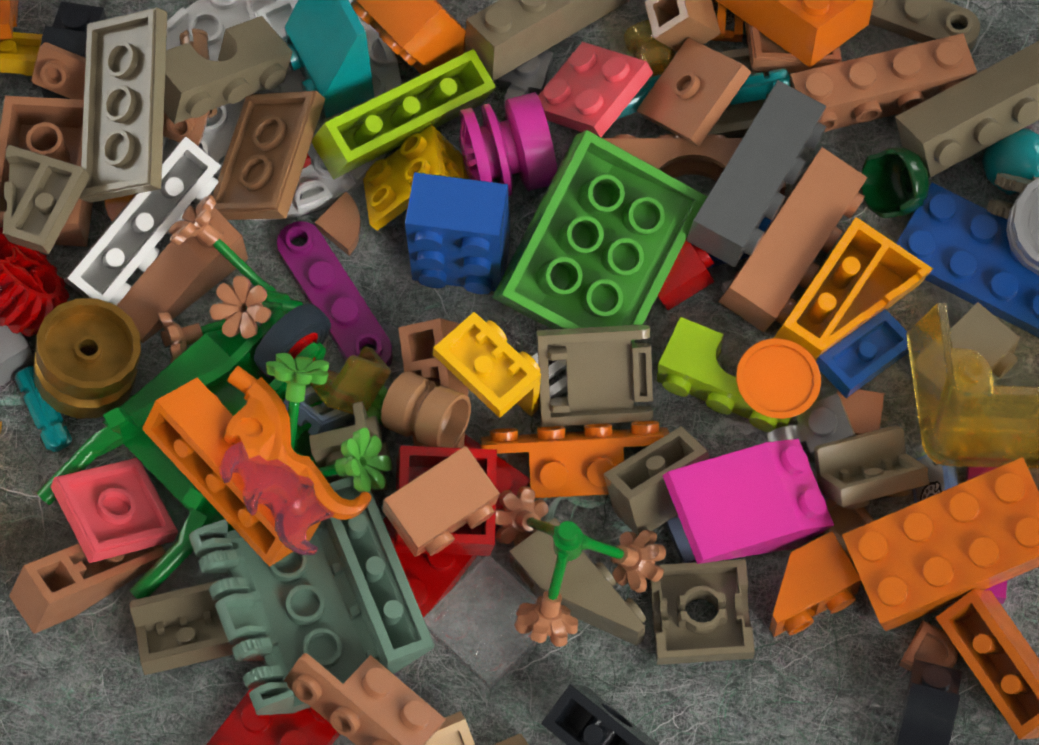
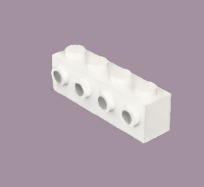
[64,136,221,306]

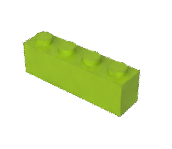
[311,49,496,180]

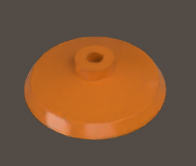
[736,338,821,419]

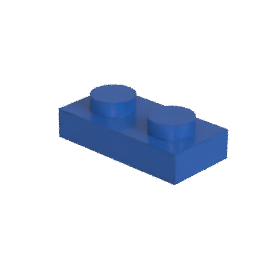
[816,309,917,398]

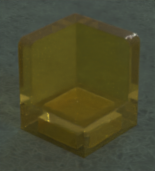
[310,346,391,415]

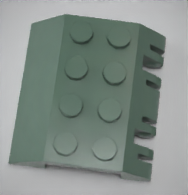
[189,476,434,715]

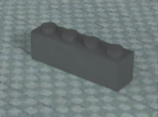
[686,80,827,267]

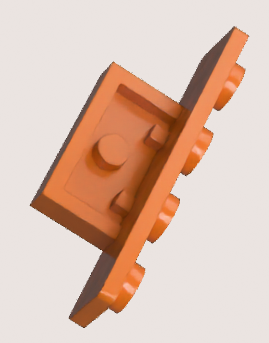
[481,421,669,498]

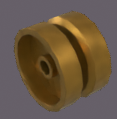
[33,298,141,419]

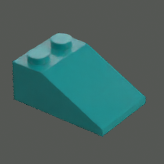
[284,0,375,119]

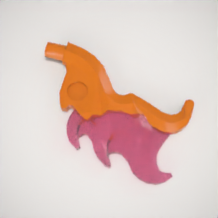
[219,366,372,555]

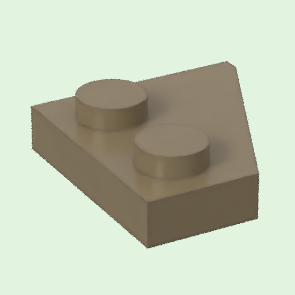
[3,145,90,255]

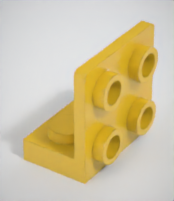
[363,124,469,231]
[433,312,541,418]

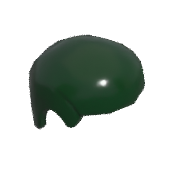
[861,147,929,218]

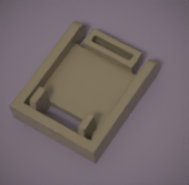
[536,325,653,427]

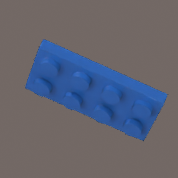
[896,182,1039,338]

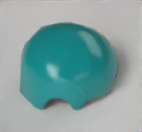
[982,128,1039,196]

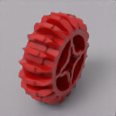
[0,227,70,337]

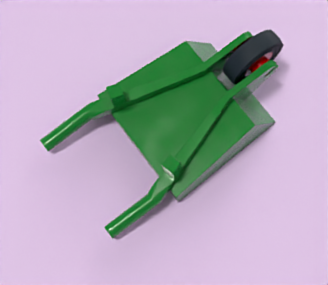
[36,303,342,599]

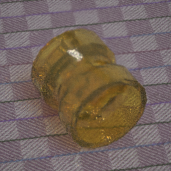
[623,20,675,78]

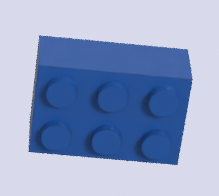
[405,172,510,294]

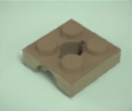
[650,559,755,665]

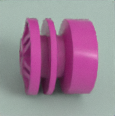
[459,92,557,196]

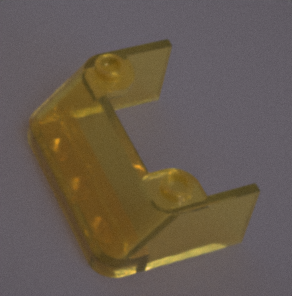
[906,303,1039,468]

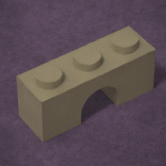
[164,16,293,124]

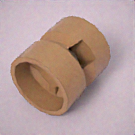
[381,371,471,448]

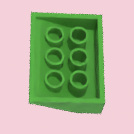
[492,130,708,343]

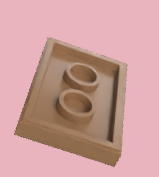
[212,91,325,220]

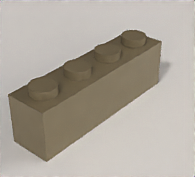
[464,0,629,81]
[895,41,1039,178]

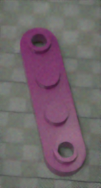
[277,221,393,378]

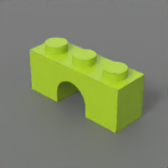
[657,316,793,432]

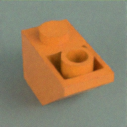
[769,531,861,637]

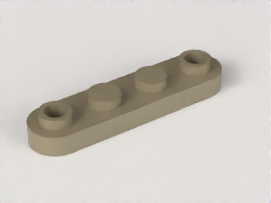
[869,0,980,50]

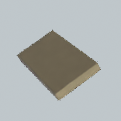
[80,7,167,203]

